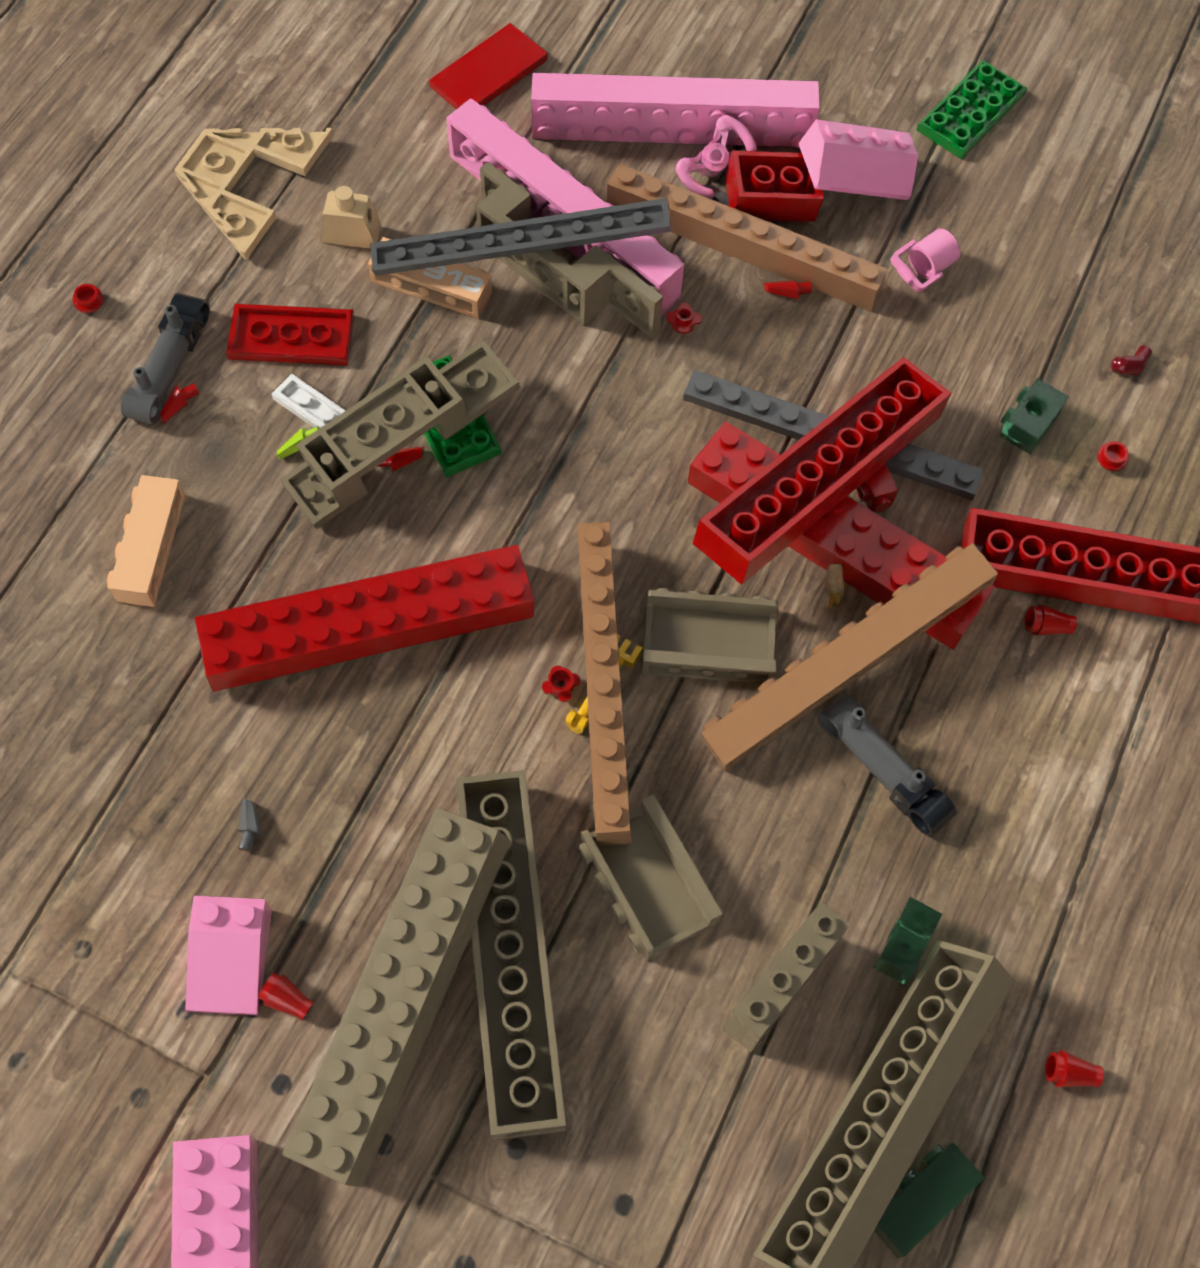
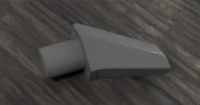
[238,799,263,852]

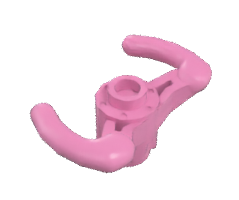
[676,115,757,199]

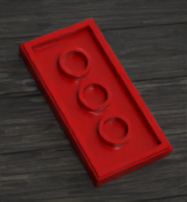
[429,23,548,109]
[226,303,355,366]

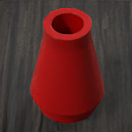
[1025,604,1077,636]
[258,972,314,1021]
[1045,1050,1104,1088]

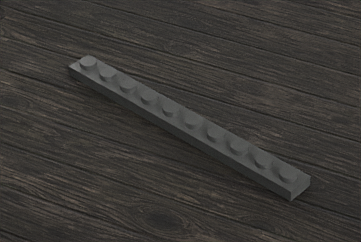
[371,198,672,276]
[683,370,984,501]

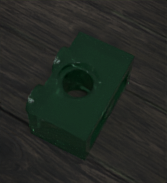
[999,378,1069,455]
[873,897,942,985]

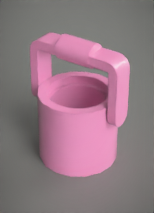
[891,229,960,293]

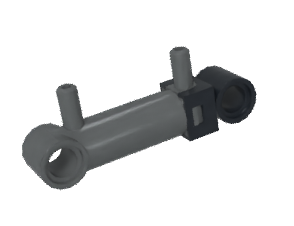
[121,292,210,425]
[818,694,957,837]

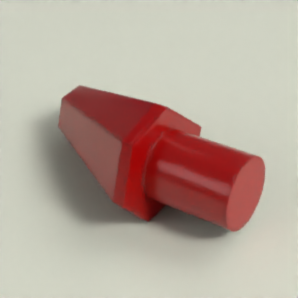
[763,280,812,299]
[160,383,199,424]
[377,446,424,471]

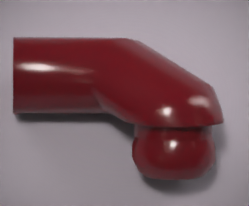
[1111,346,1152,376]

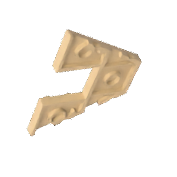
[175,128,333,260]

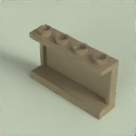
[642,588,778,684]
[578,794,723,961]
[723,903,851,1053]

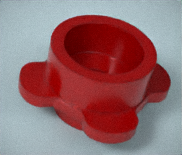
[666,302,702,334]
[542,666,580,702]

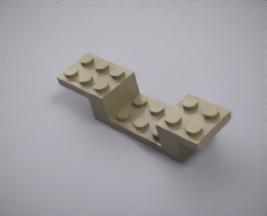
[476,162,663,338]
[279,340,520,530]

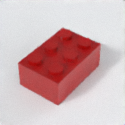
[725,150,824,222]

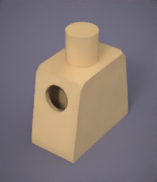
[321,186,381,249]

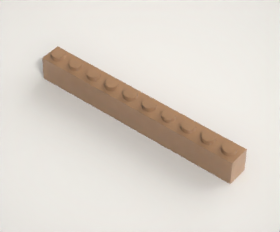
[607,163,888,312]
[577,521,632,846]
[701,543,998,772]

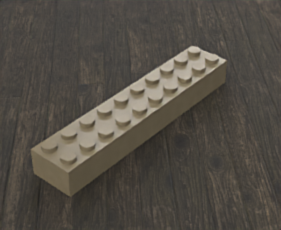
[456,770,566,1141]
[282,807,511,1188]
[753,940,1014,1268]

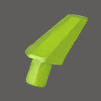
[277,426,320,460]

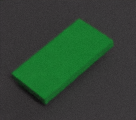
[916,60,1027,160]
[423,355,502,478]

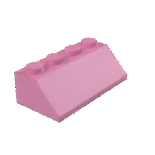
[799,119,918,200]

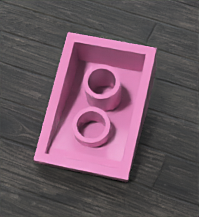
[185,896,272,1015]

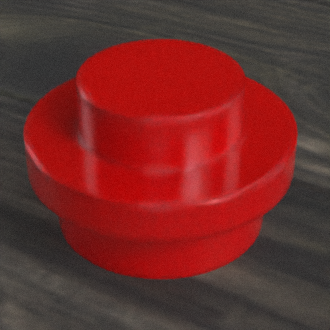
[73,284,104,313]
[1097,441,1129,471]

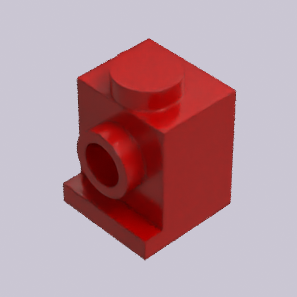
[856,464,898,512]

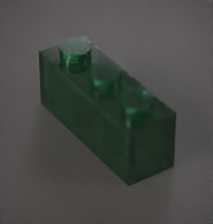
[874,1142,985,1259]

